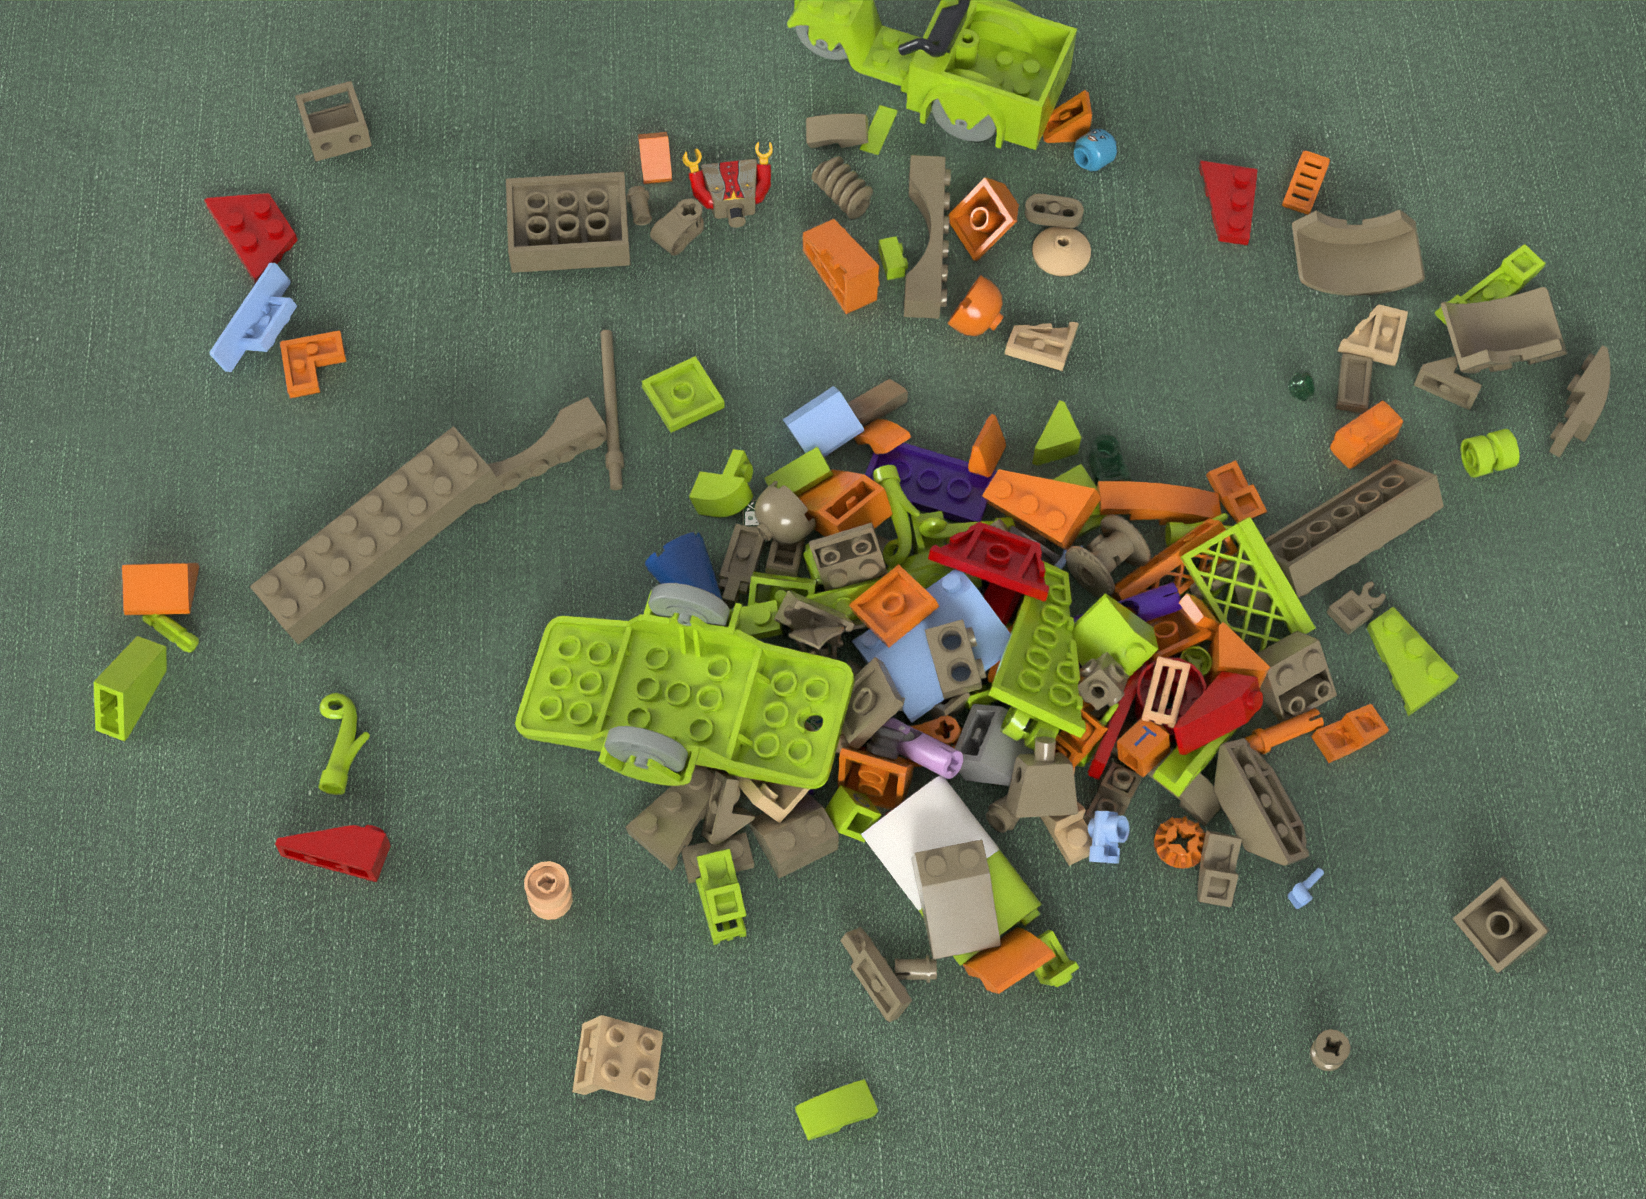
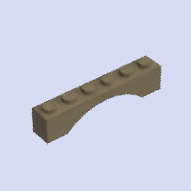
[904,155,951,319]
[475,397,607,505]

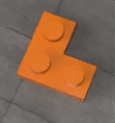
[280,330,346,398]

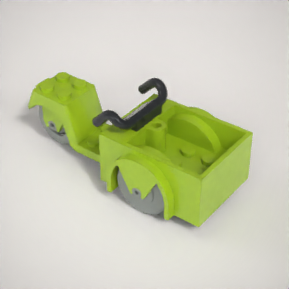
[787,0,1077,150]

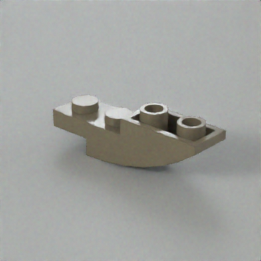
[1549,345,1611,458]

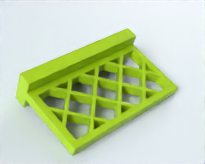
[1180,517,1316,652]

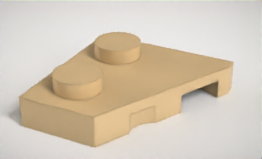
[1005,322,1079,371]

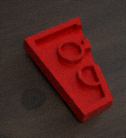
[1199,160,1258,246]

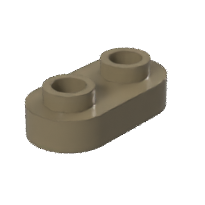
[1024,194,1084,229]

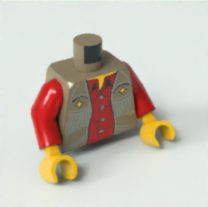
[683,142,773,228]

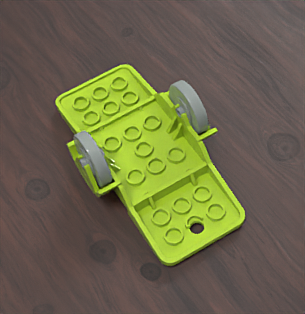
[515,583,855,789]

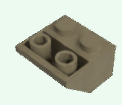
[809,523,888,591]
[1257,631,1337,723]

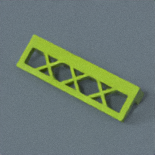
[1152,726,1241,797]

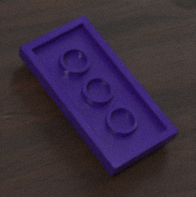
[865,442,997,523]

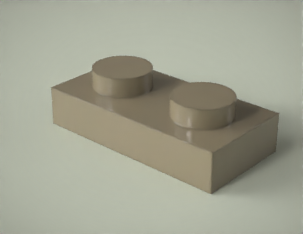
[681,832,754,883]

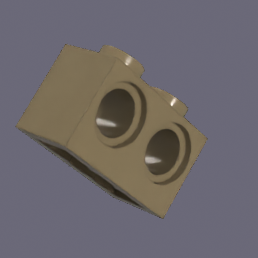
[925,619,986,699]

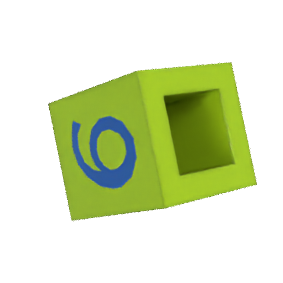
[825,785,882,842]

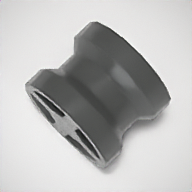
[865,725,905,759]

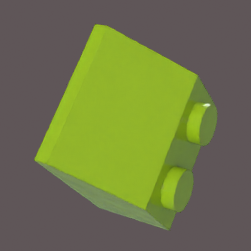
[1072,593,1159,678]

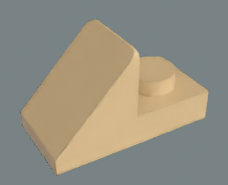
[1041,802,1092,866]

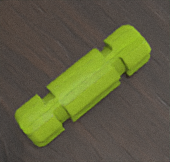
[142,614,199,653]

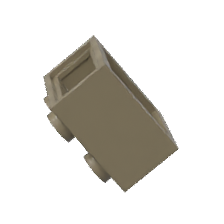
[295,81,372,161]

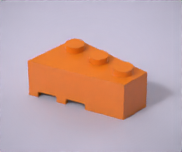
[982,469,1101,551]

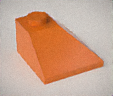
[947,177,1019,261]

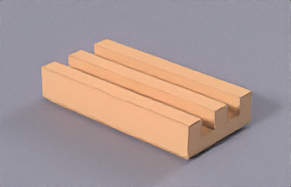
[1142,656,1191,728]

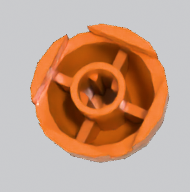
[948,275,1004,336]

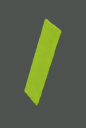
[859,105,898,155]

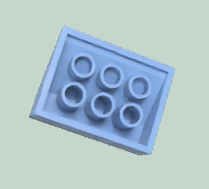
[852,569,1010,723]

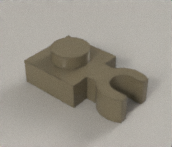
[1326,581,1386,635]

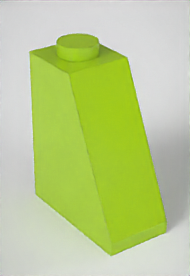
[93,636,167,741]

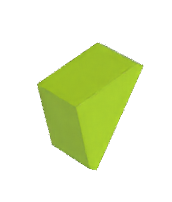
[1032,400,1081,466]

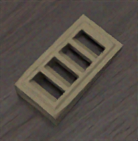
[765,537,806,577]

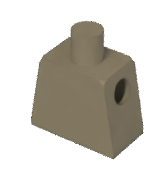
[1006,736,1078,818]

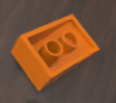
[838,746,914,810]

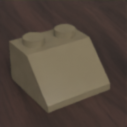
[748,793,839,879]

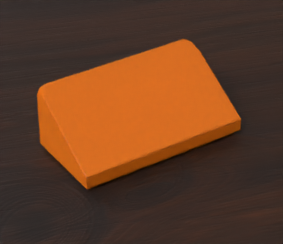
[968,414,1006,477]

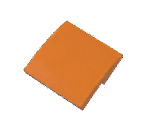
[963,927,1056,994]

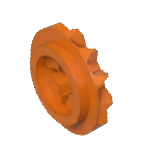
[1154,816,1206,868]

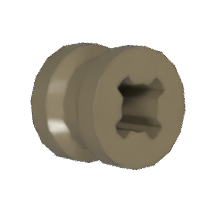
[1310,1029,1350,1071]

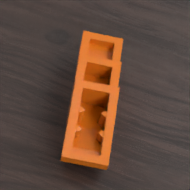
[1097,481,1221,525]

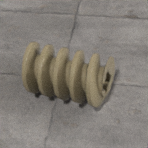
[811,156,873,219]

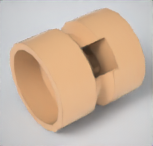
[524,861,573,920]

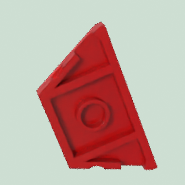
[204,193,298,284]
[928,522,1049,602]

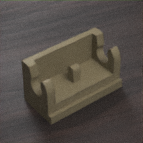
[774,590,855,647]

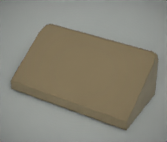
[848,379,908,427]

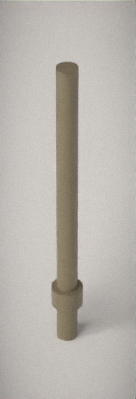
[600,330,624,490]

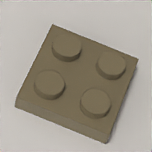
[842,657,904,749]

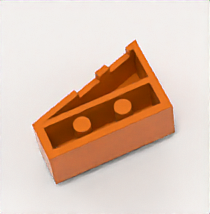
[803,219,880,314]

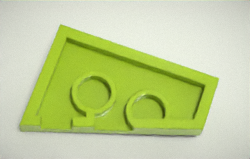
[1367,607,1459,716]

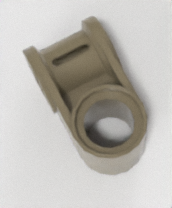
[650,198,704,256]

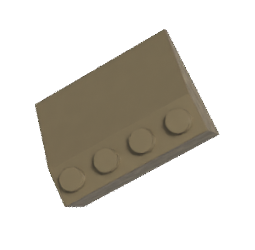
[506,172,631,273]

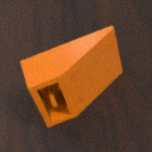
[797,469,893,537]

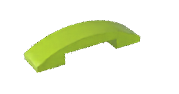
[1435,244,1546,326]

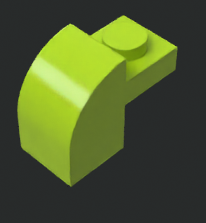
[689,449,754,517]

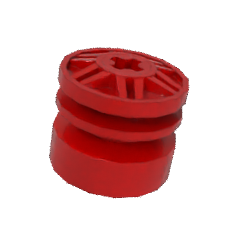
[1134,657,1207,742]

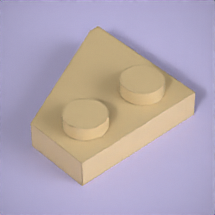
[1338,304,1408,366]

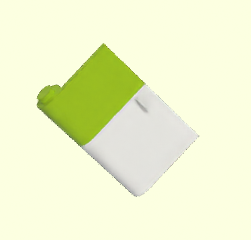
[861,775,1042,966]

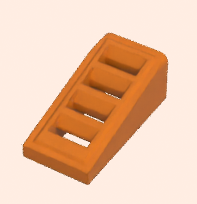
[1282,151,1330,215]

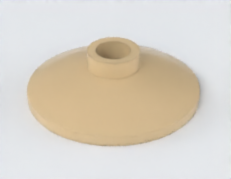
[1032,227,1091,276]

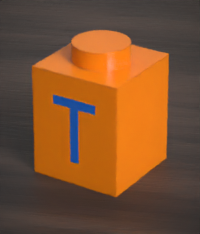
[1117,718,1170,778]

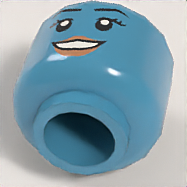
[1074,128,1117,171]

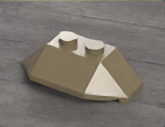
[1214,738,1309,866]

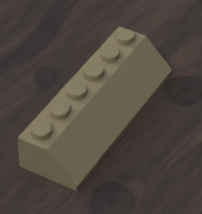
[1264,459,1444,598]

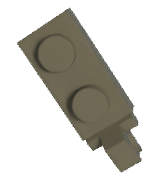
[719,524,765,609]
[840,927,912,1022]

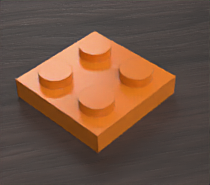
[849,564,940,648]

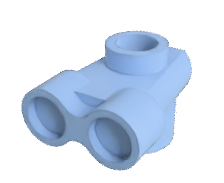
[1088,811,1129,864]

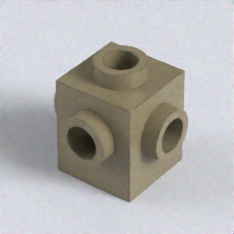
[1078,652,1129,711]

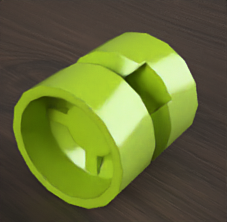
[1460,428,1520,478]
[1000,706,1060,751]

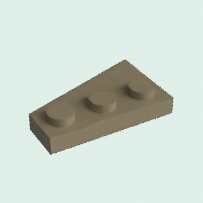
[626,765,715,871]

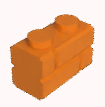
[1330,400,1403,469]

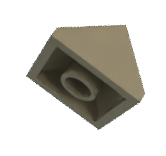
[1453,876,1550,973]

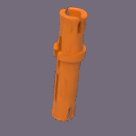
[1245,708,1324,754]

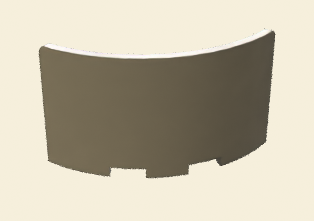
[1292,209,1425,296]
[1441,287,1567,374]

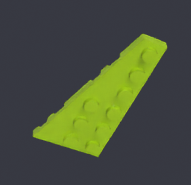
[988,561,1086,738]

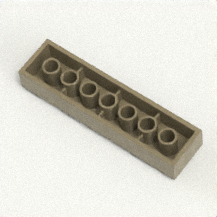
[250,426,500,645]

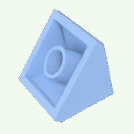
[783,386,865,457]

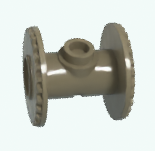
[1065,514,1151,598]

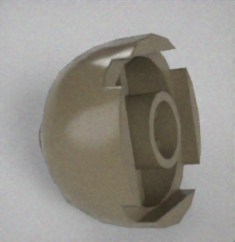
[754,481,817,545]

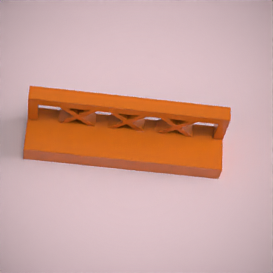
[1112,519,1238,615]

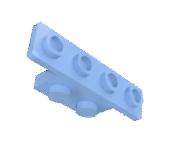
[210,263,297,372]

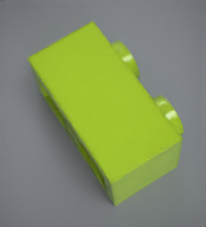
[878,236,908,280]

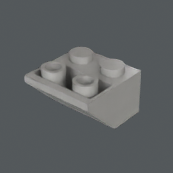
[955,704,1035,786]

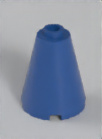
[645,532,723,600]

